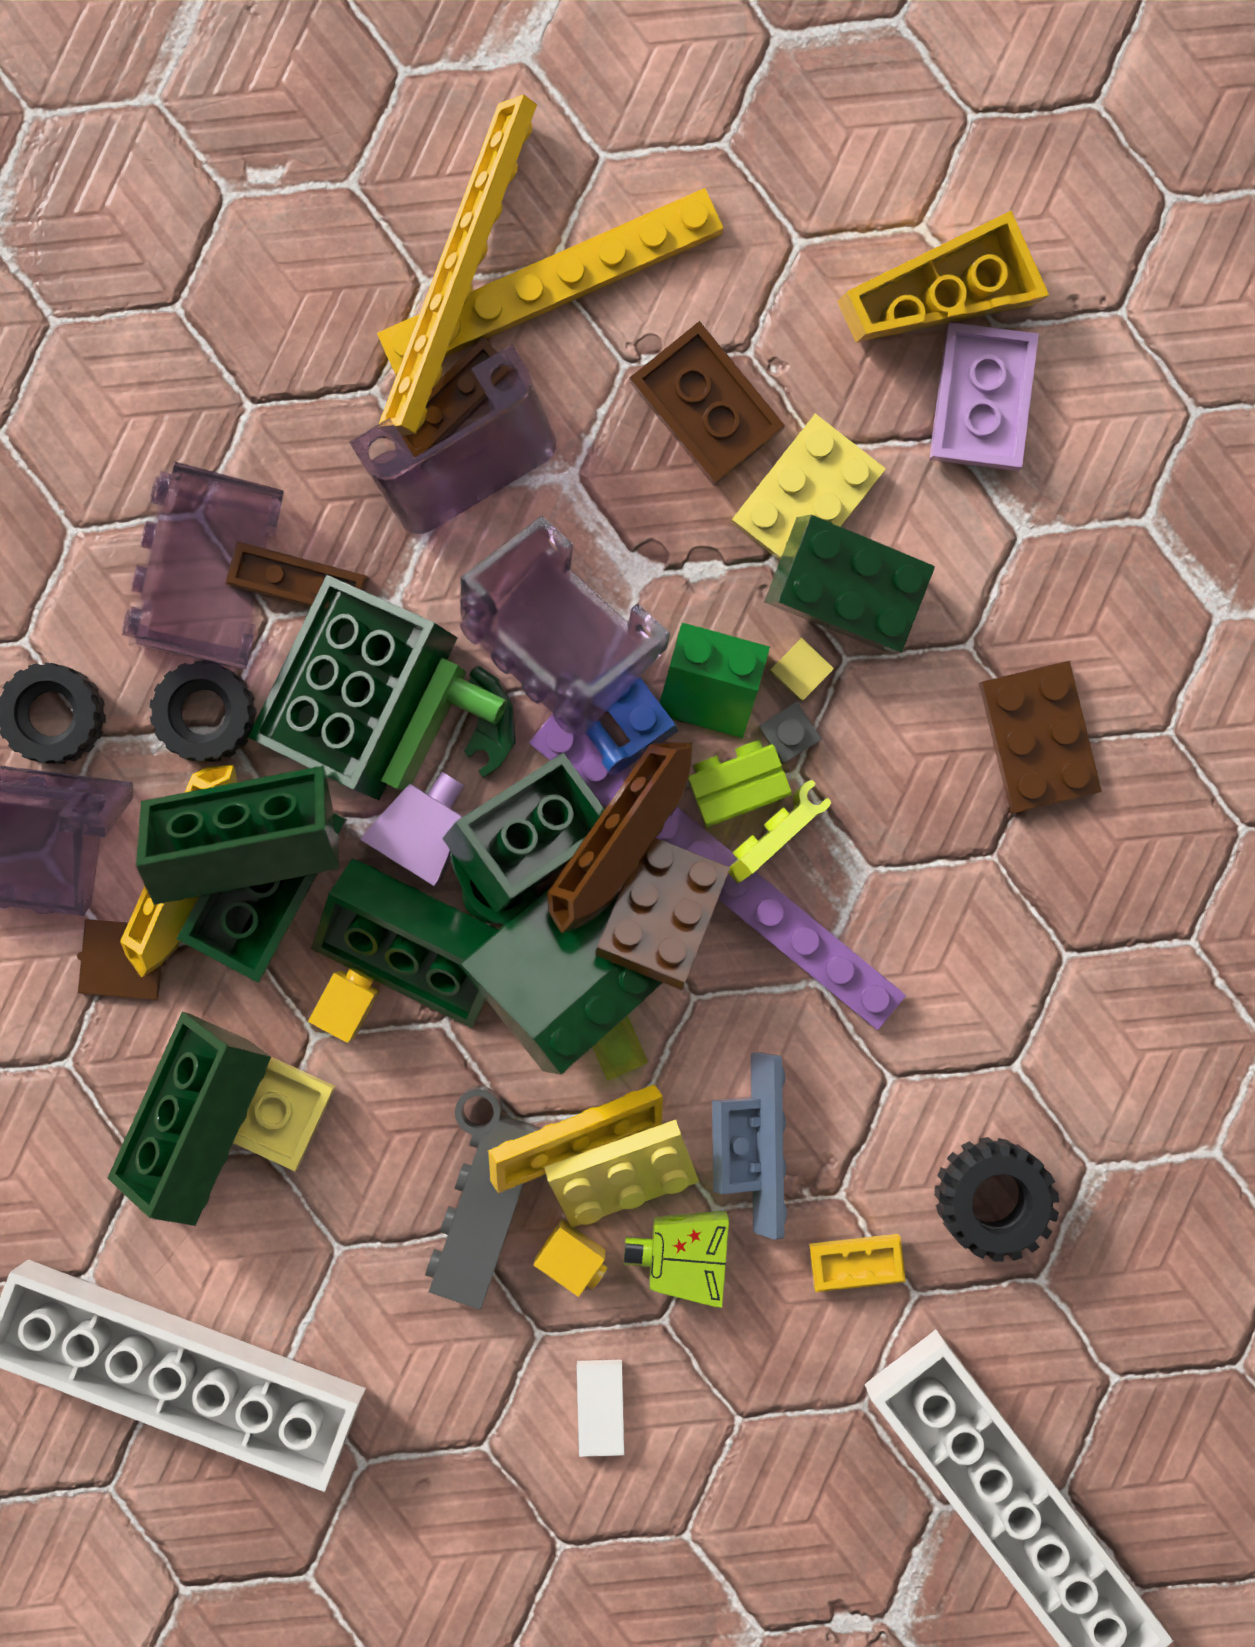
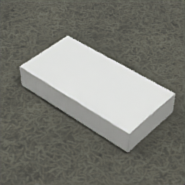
[576,1360,624,1457]

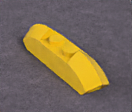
[120,765,237,978]

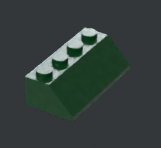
[136,765,339,905]
[177,776,347,983]
[311,858,499,1028]
[107,1012,271,1226]

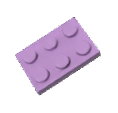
[929,322,1039,471]

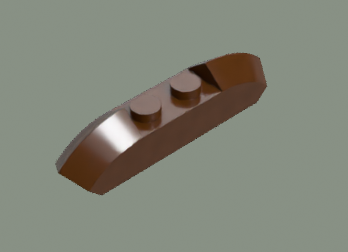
[547,742,693,933]

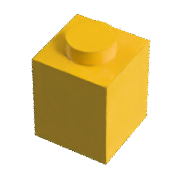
[308,968,380,1043]
[534,1219,607,1297]

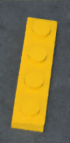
[488,1084,663,1193]

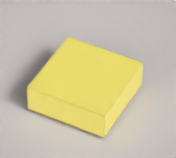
[769,637,834,702]

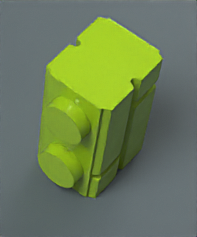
[688,740,792,828]

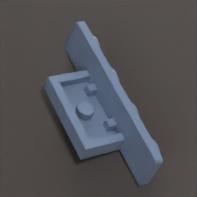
[712,1052,787,1240]

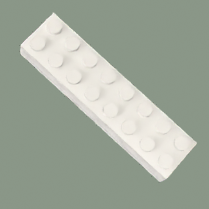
[0,1259,366,1492]
[864,1330,1173,1647]

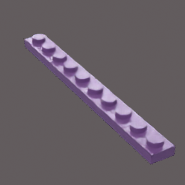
[529,708,906,1030]

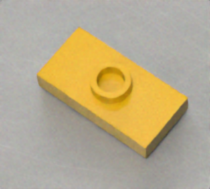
[809,1234,906,1292]

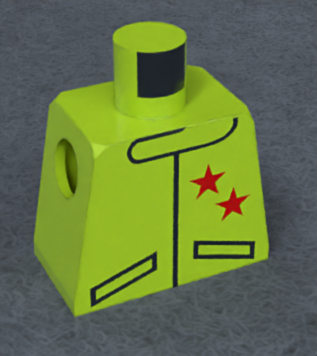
[624,1211,729,1308]

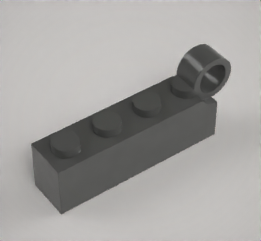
[425,1086,542,1310]

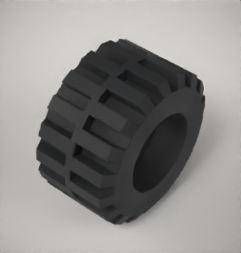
[934,1137,1059,1262]

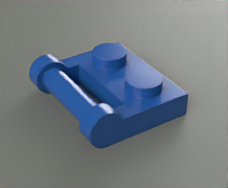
[560,658,679,775]

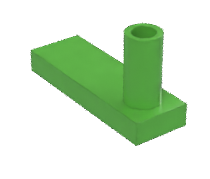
[381,658,507,791]

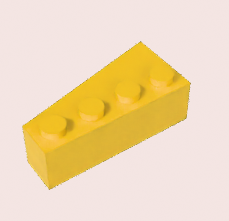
[837,210,1049,343]

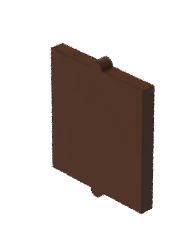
[77,919,166,1000]

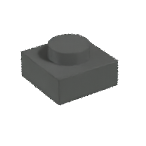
[758,702,821,764]

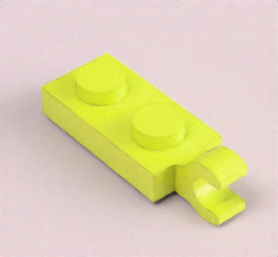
[729,780,831,884]

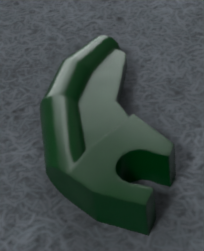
[464,666,516,778]

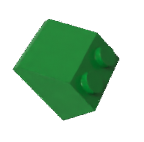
[659,622,770,738]

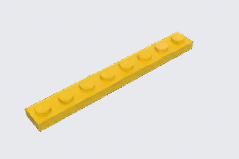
[377,94,537,437]
[377,188,724,376]

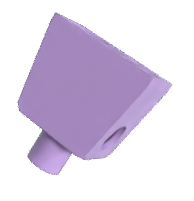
[361,772,465,886]

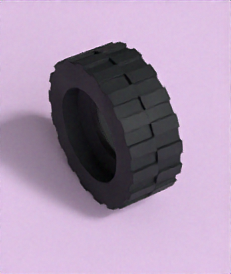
[149,661,257,762]
[0,662,106,764]

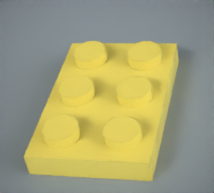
[731,413,886,560]
[233,1057,336,1171]
[544,1120,699,1228]

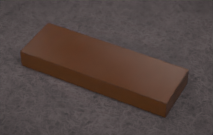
[391,337,515,466]
[225,541,369,609]

